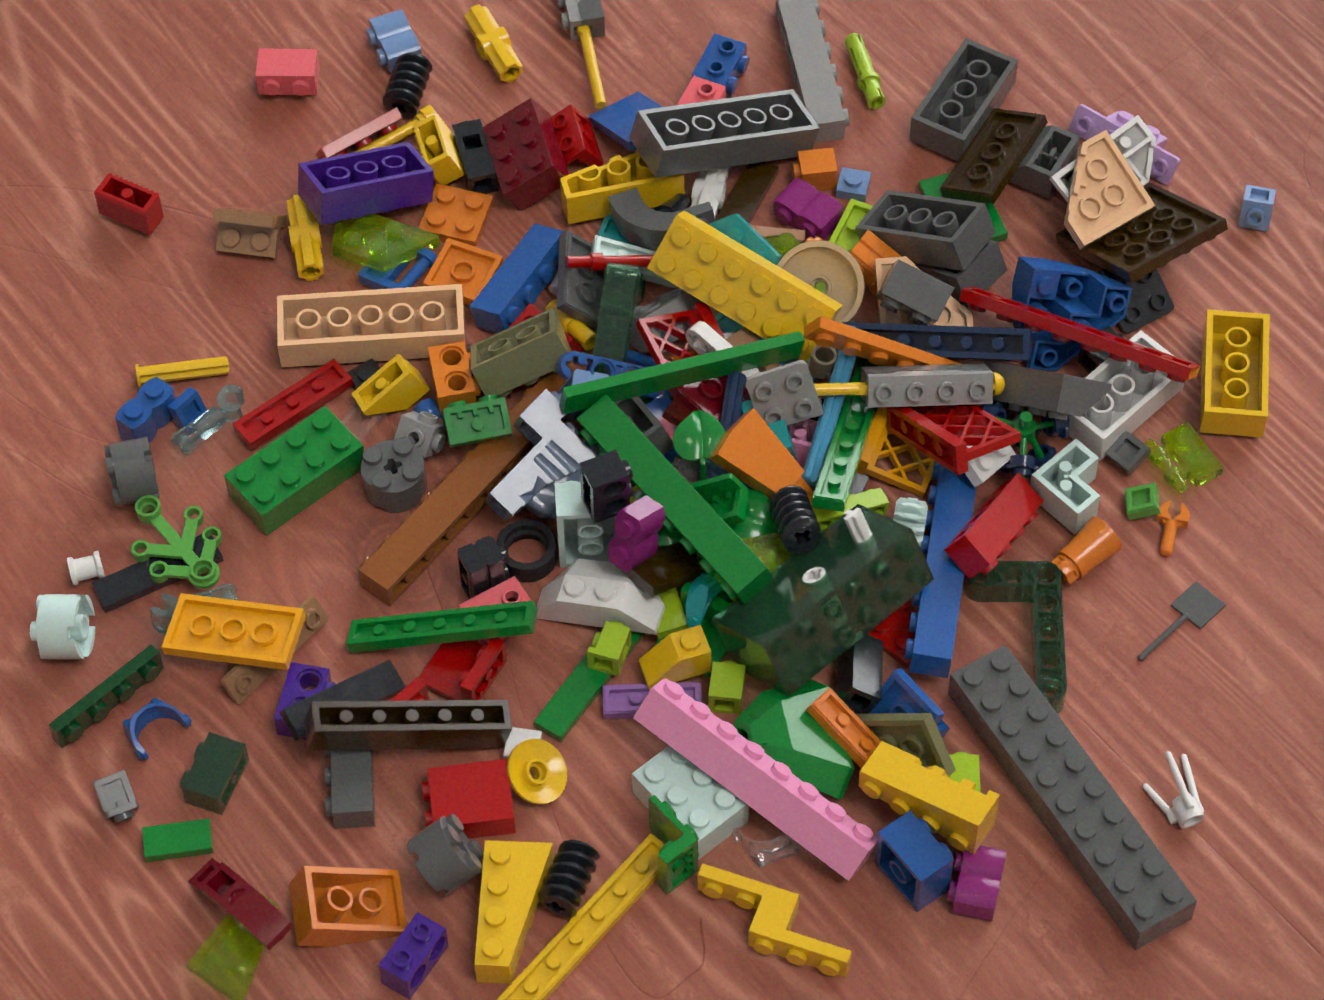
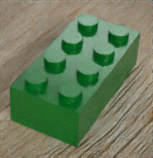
[224,406,364,536]

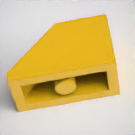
[351,354,430,416]
[639,625,711,690]

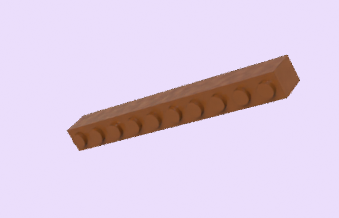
[358,365,576,607]

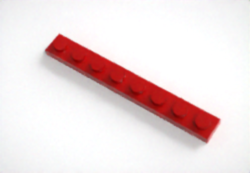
[959,286,1201,383]

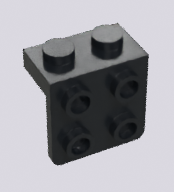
[1096,269,1174,334]

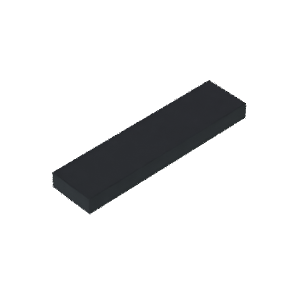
[92,534,224,613]
[280,659,406,741]

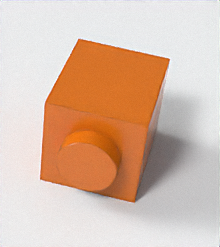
[792,148,838,191]

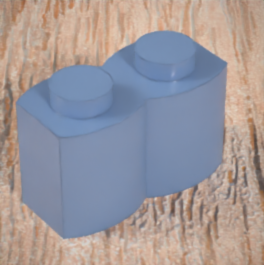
[366,9,422,73]

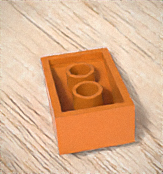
[289,866,407,947]

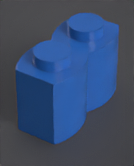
[115,377,176,443]

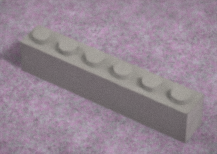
[775,0,850,143]

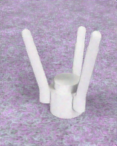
[1142,751,1205,828]

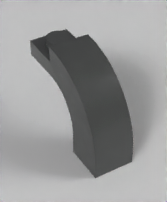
[608,188,715,251]

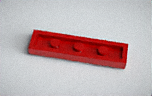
[232,359,353,450]

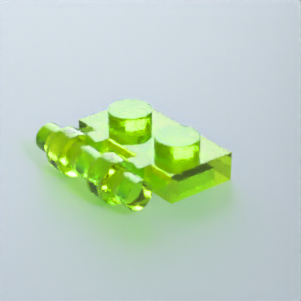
[1144,422,1224,493]

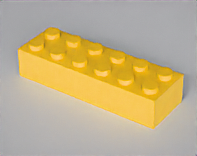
[647,210,843,362]

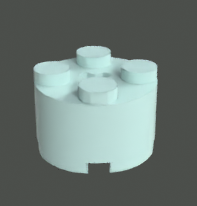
[30,594,95,660]

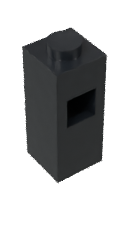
[452,119,499,194]
[836,629,883,714]

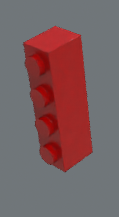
[944,472,1044,579]

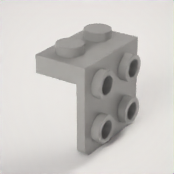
[745,360,824,426]

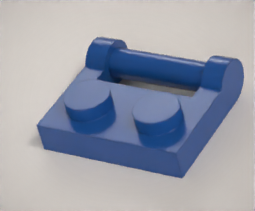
[357,234,437,289]

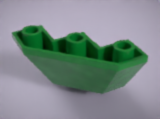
[733,677,854,800]

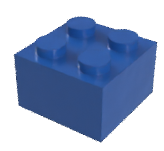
[875,810,953,912]

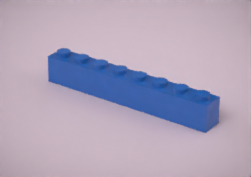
[905,461,976,678]

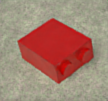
[422,759,516,839]

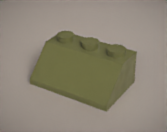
[471,308,572,398]

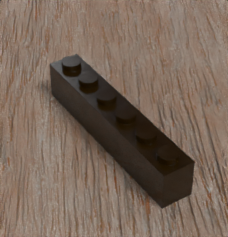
[304,700,512,751]

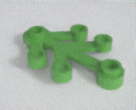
[131,495,222,589]

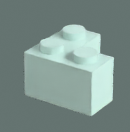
[1030,439,1100,534]

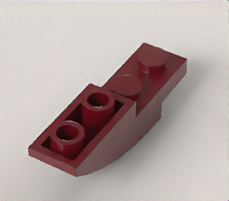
[188,858,294,950]

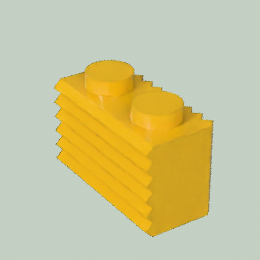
[412,114,464,185]

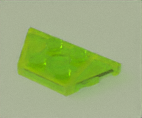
[332,214,440,272]

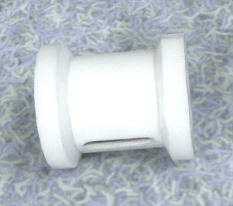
[67,550,105,586]

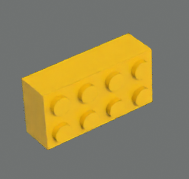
[1200,309,1270,438]

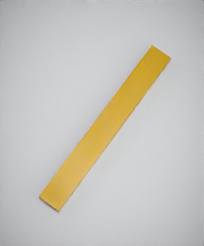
[496,833,665,1000]

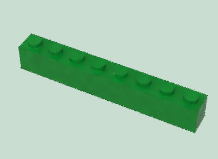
[577,394,774,605]

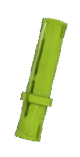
[844,33,886,109]

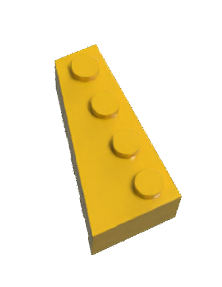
[560,150,685,224]
[474,840,554,984]

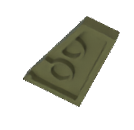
[856,713,956,776]

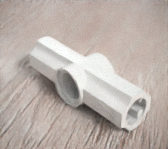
[691,167,730,219]

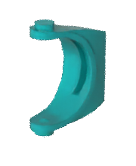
[686,574,728,628]

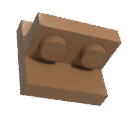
[213,208,287,258]

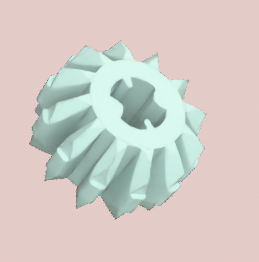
[889,497,928,552]

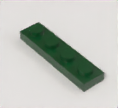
[48,644,164,748]

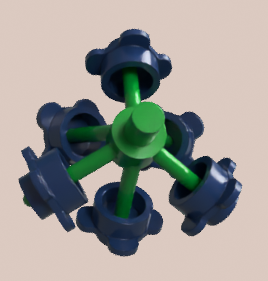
[983,403,1070,478]

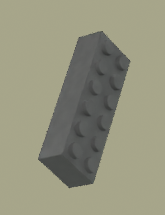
[629,89,820,178]

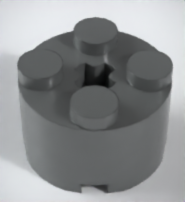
[104,436,160,506]
[361,438,427,513]
[408,814,484,896]

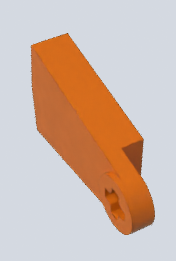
[709,408,814,505]

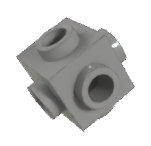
[393,411,446,459]

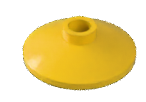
[507,739,567,805]

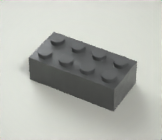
[909,38,1018,161]
[855,190,996,271]

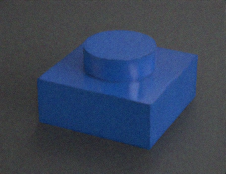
[167,387,208,433]

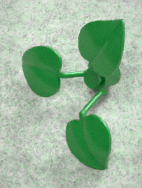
[657,410,779,547]

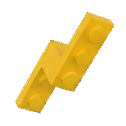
[698,863,852,977]

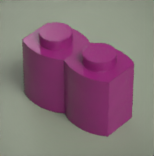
[773,178,843,240]
[608,495,665,573]
[947,845,1006,921]

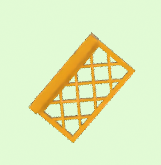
[857,407,953,498]

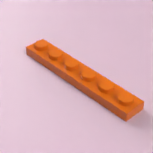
[803,316,961,366]

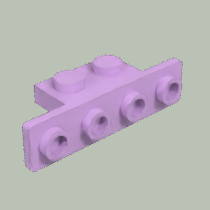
[1069,104,1180,185]

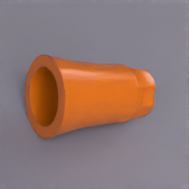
[1048,516,1122,587]

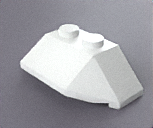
[1049,115,1156,203]
[536,558,665,635]

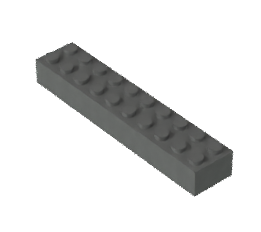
[948,645,1197,951]

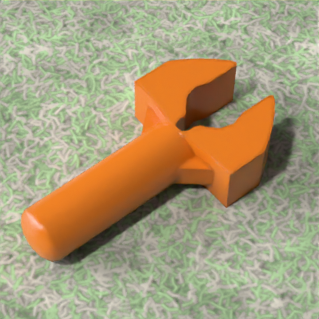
[1156,500,1190,557]

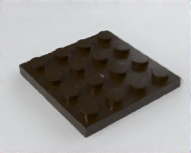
[1056,182,1228,283]

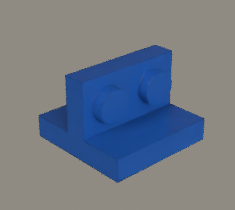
[869,668,950,738]

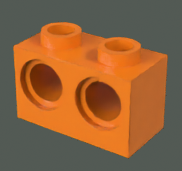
[428,341,481,415]

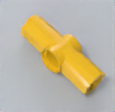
[464,4,523,83]
[287,194,324,281]

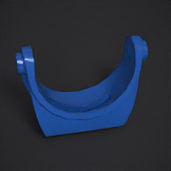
[123,698,192,761]

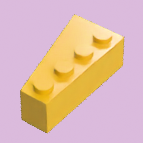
[859,741,1000,855]

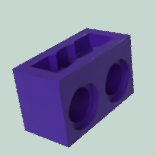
[274,662,335,740]
[378,912,449,1000]

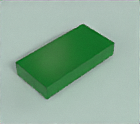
[142,818,213,862]

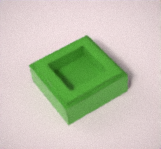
[1125,482,1161,520]

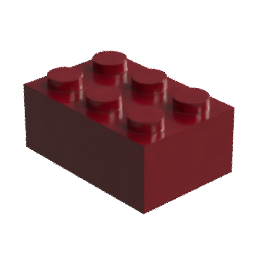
[482,98,569,211]

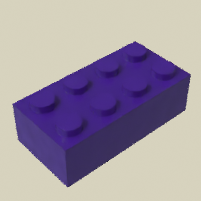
[298,142,434,224]

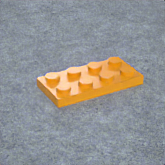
[161,593,306,670]

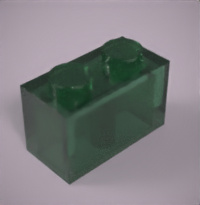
[180,732,249,815]

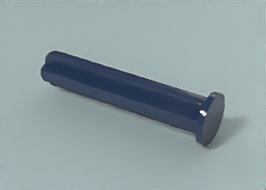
[720,371,746,432]

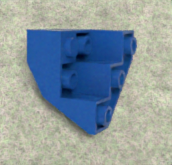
[1012,256,1132,371]

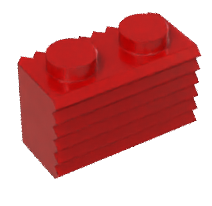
[94,173,164,235]

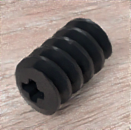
[382,52,432,119]
[769,485,821,554]
[538,839,600,918]

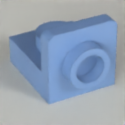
[1239,184,1276,231]

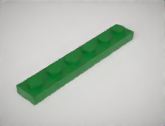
[346,600,538,653]

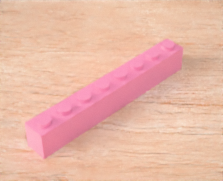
[633,678,877,881]

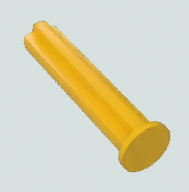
[135,356,230,389]

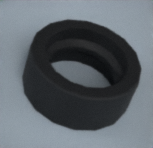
[496,519,557,583]

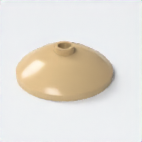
[777,240,865,323]

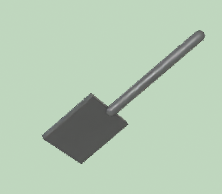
[1137,581,1226,661]

